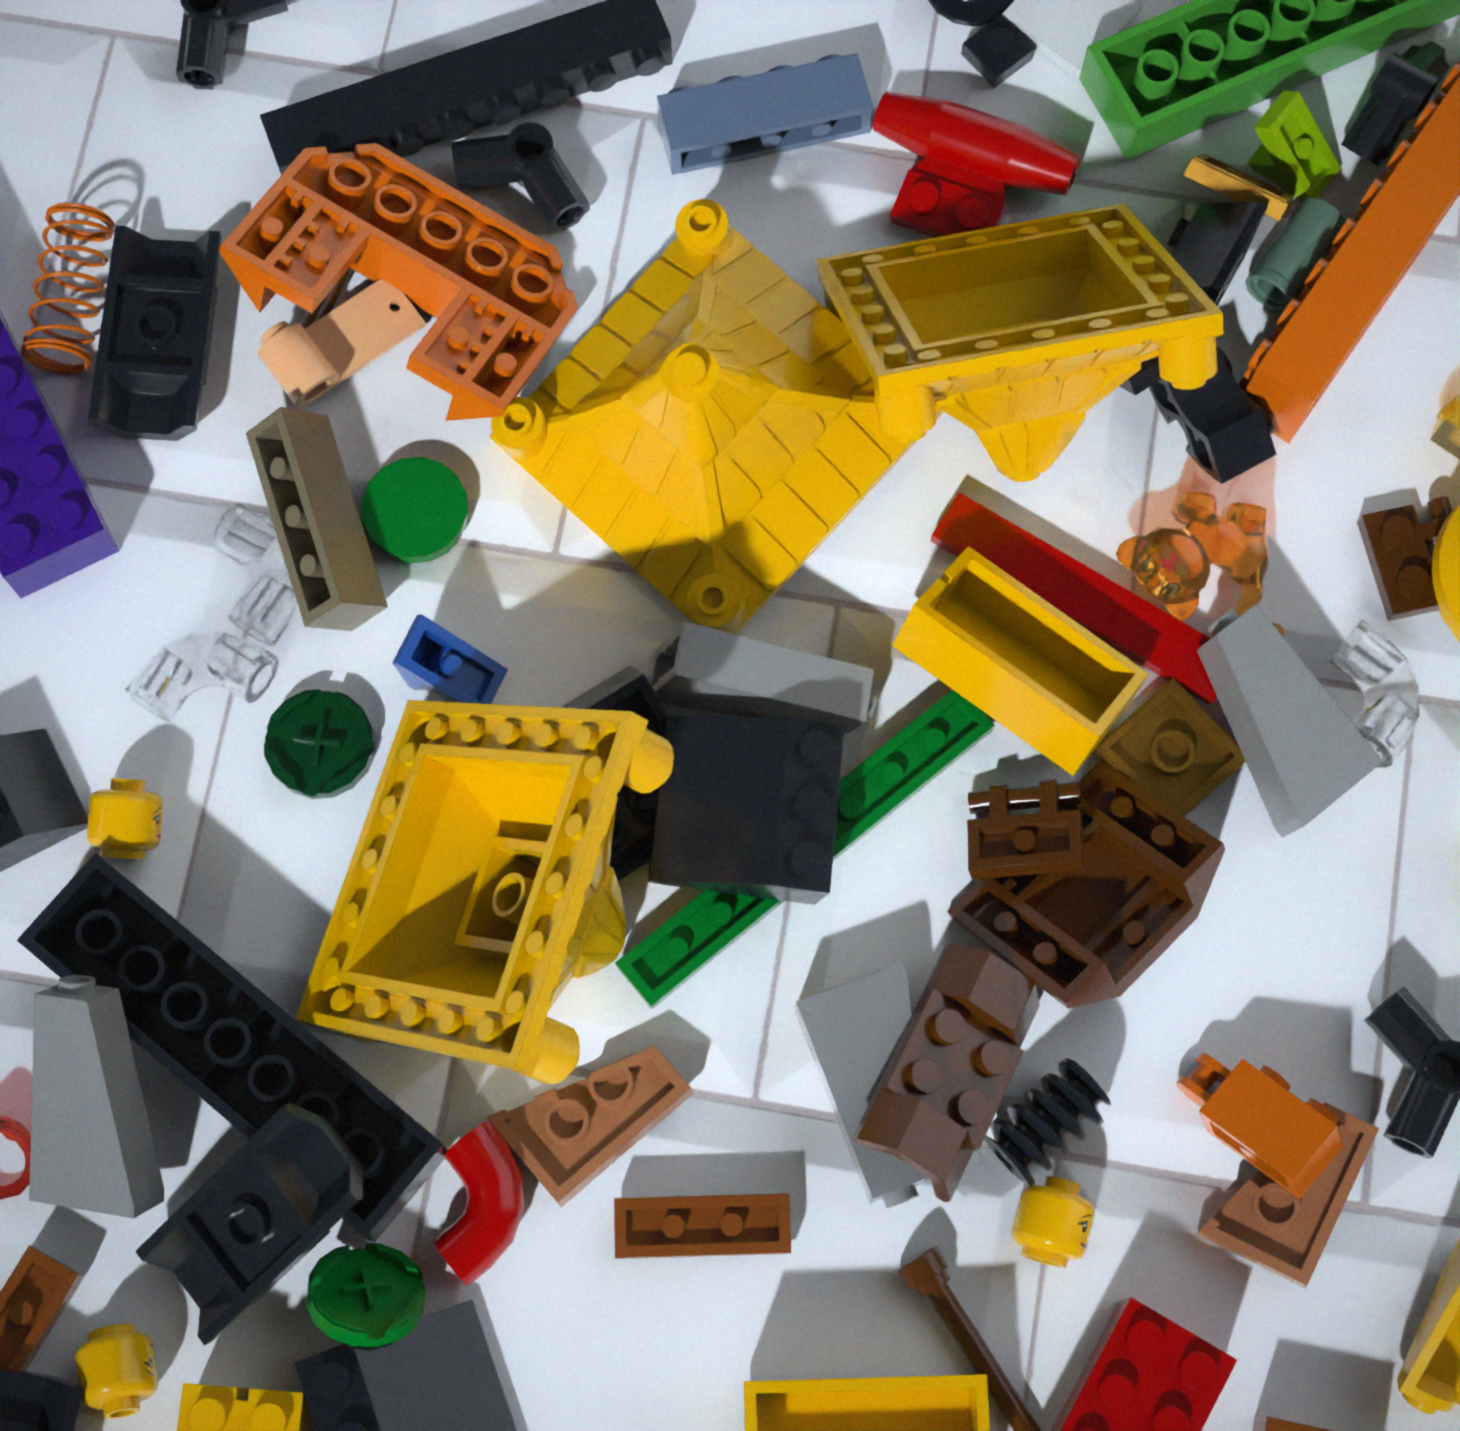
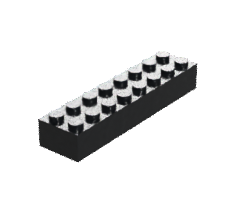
[16,852,448,1243]

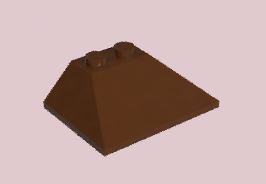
[947,760,1225,1009]

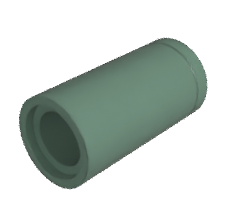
[1245,198,1346,311]

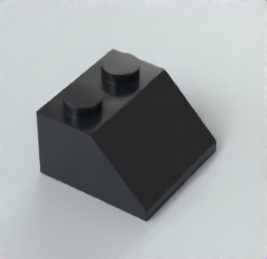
[1167,202,1268,306]
[0,729,88,872]

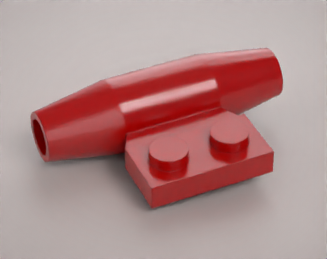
[873,91,1081,238]

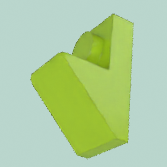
[1247,91,1341,202]

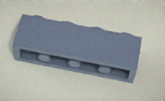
[657,53,873,175]

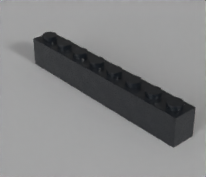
[260,0,672,175]

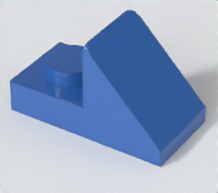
[392,614,508,704]

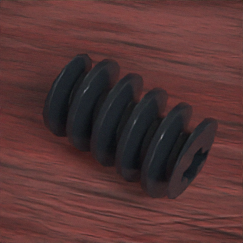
[984,1058,1111,1186]

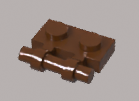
[1357,496,1452,621]
[967,778,1085,880]

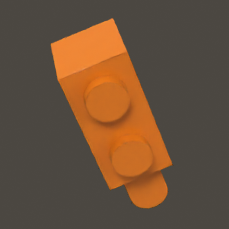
[1176,1052,1343,1200]

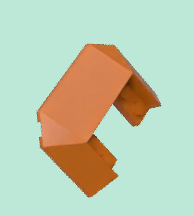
[219,143,578,421]

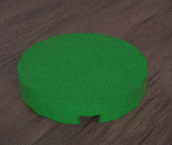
[361,457,469,563]

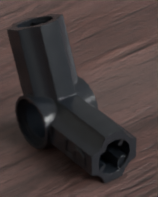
[176,0,289,90]
[1341,41,1450,167]
[451,122,590,231]
[1364,987,1460,1159]

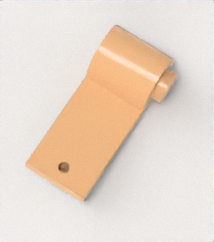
[258,279,426,407]

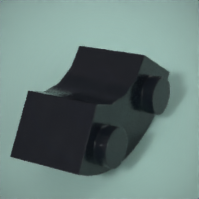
[1149,347,1277,484]

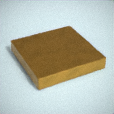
[1183,153,1294,221]
[1092,677,1246,817]

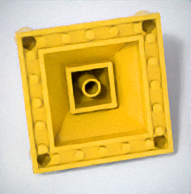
[489,199,943,635]
[816,203,1224,482]
[295,700,674,1084]

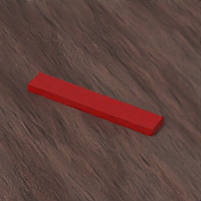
[930,492,1217,705]

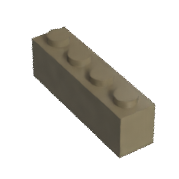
[246,407,388,631]

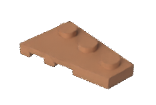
[486,1046,694,1208]
[1197,1102,1379,1289]

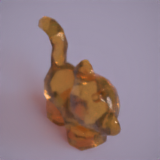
[1116,491,1284,636]

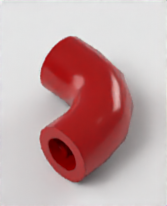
[432,1120,525,1287]

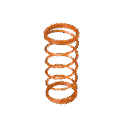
[21,202,115,374]

